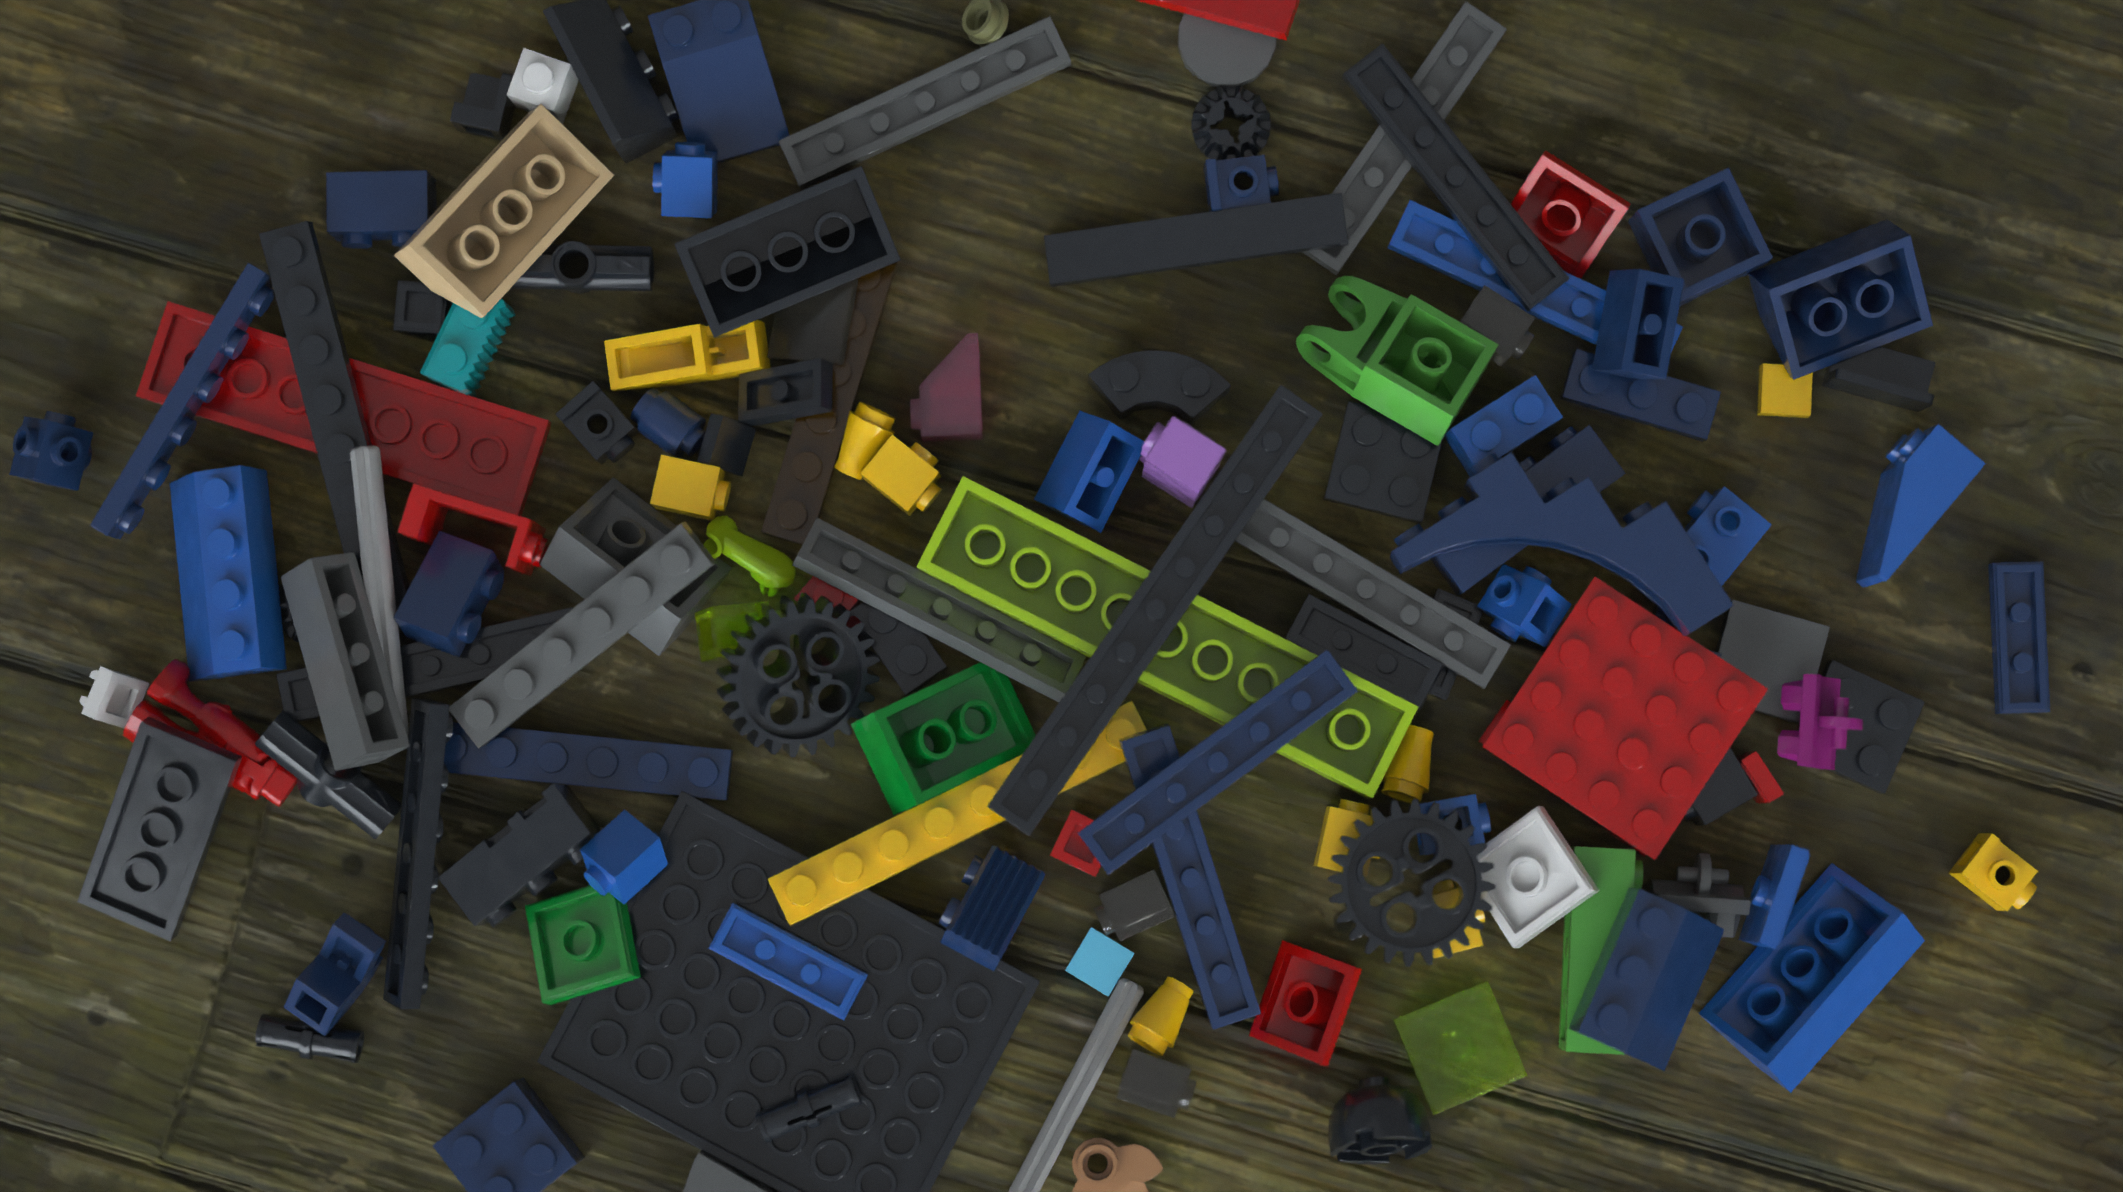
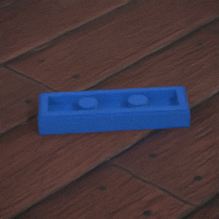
[709,903,869,1020]

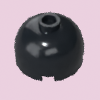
[1328,1077,1433,1164]

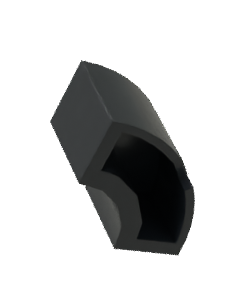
[1088,350,1231,426]

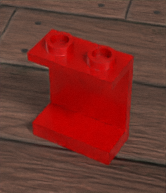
[398,483,550,576]

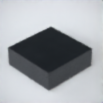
[393,280,449,336]
[697,413,756,476]

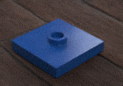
[1738,845,1810,949]

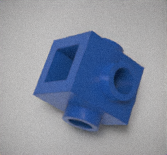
[1477,564,1572,648]

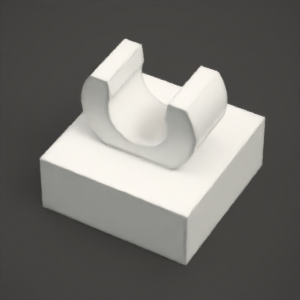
[79,666,150,728]

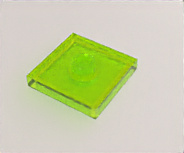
[1393,981,1527,1115]

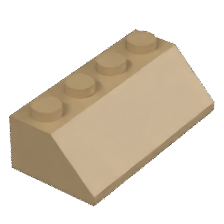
[394,104,614,318]

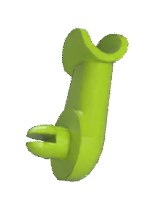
[704,516,796,597]

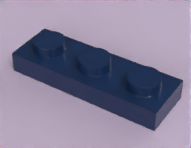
[1560,349,1721,442]

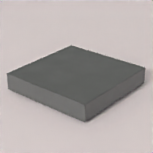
[1716,600,1830,724]

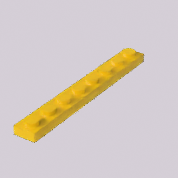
[767,701,1147,926]

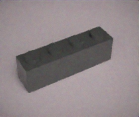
[281,552,410,771]

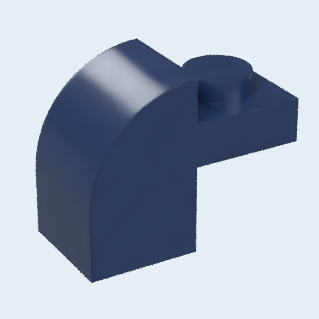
[284,912,386,1036]

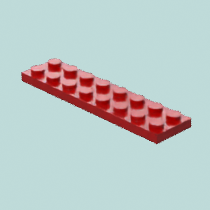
[136,301,552,516]

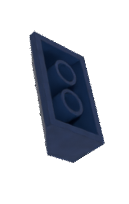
[1748,219,1933,380]
[1568,888,1725,1071]

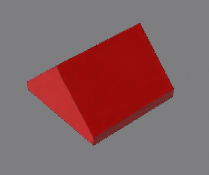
[1510,150,1631,279]
[1249,940,1362,1067]

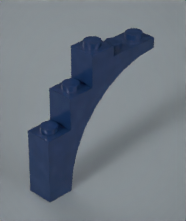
[1390,452,1734,637]

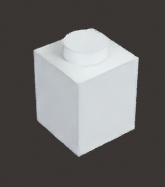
[506,48,579,124]

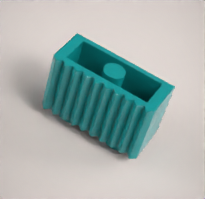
[420,299,515,397]

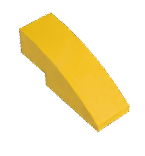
[604,320,771,391]

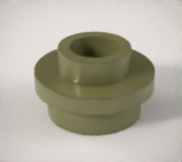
[962,0,1009,46]

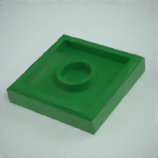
[525,885,641,1005]

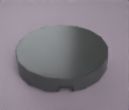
[1178,13,1276,88]

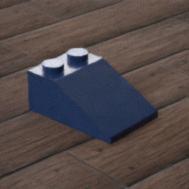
[648,0,790,164]

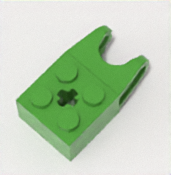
[1296,276,1499,446]

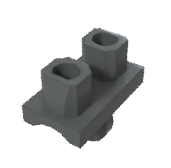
[1650,853,1751,938]

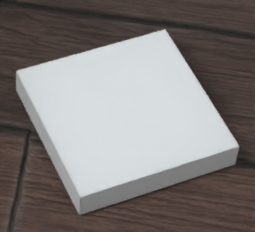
[1477,806,1599,948]

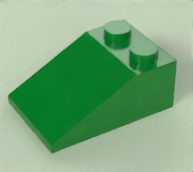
[851,662,1036,815]

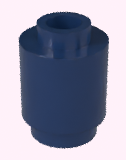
[630,387,706,458]

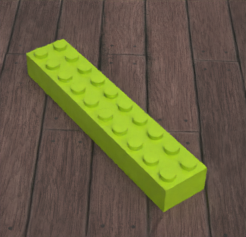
[917,476,1418,799]

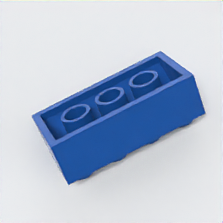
[170,465,287,682]
[1699,863,1925,1093]

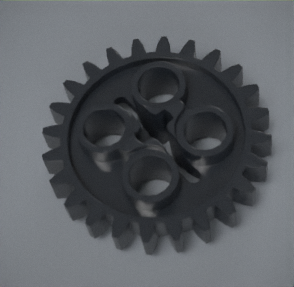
[716,593,880,757]
[1327,799,1496,967]

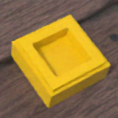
[1757,363,1813,418]

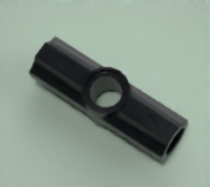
[510,241,654,294]
[255,710,402,839]

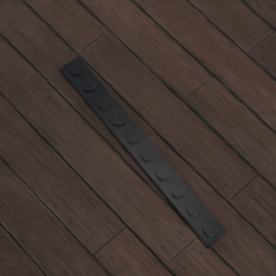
[987,385,1323,836]

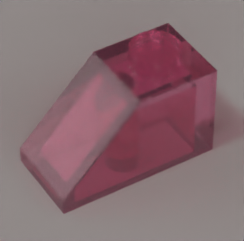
[910,333,983,442]

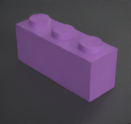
[1139,416,1226,508]

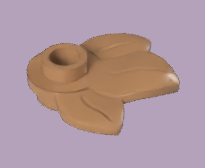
[1072,1137,1163,1192]

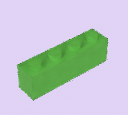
[1558,846,1643,1055]

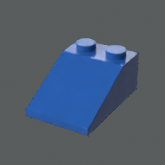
[1856,424,1986,588]

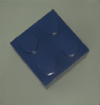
[1628,168,1773,306]
[432,1077,585,1192]

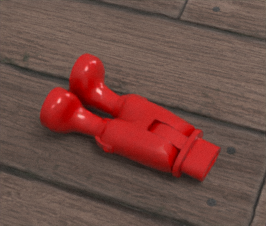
[123,658,297,807]

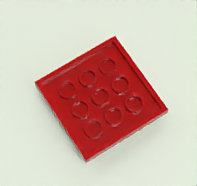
[1482,577,1768,860]

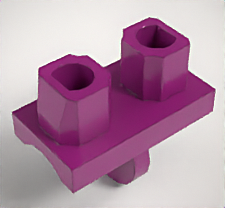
[1777,674,1863,770]

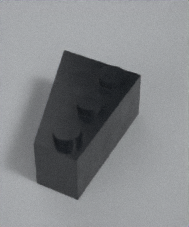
[438,784,601,928]

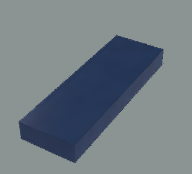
[1988,561,2050,714]

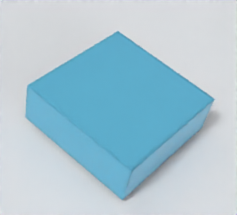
[1065,927,1135,997]

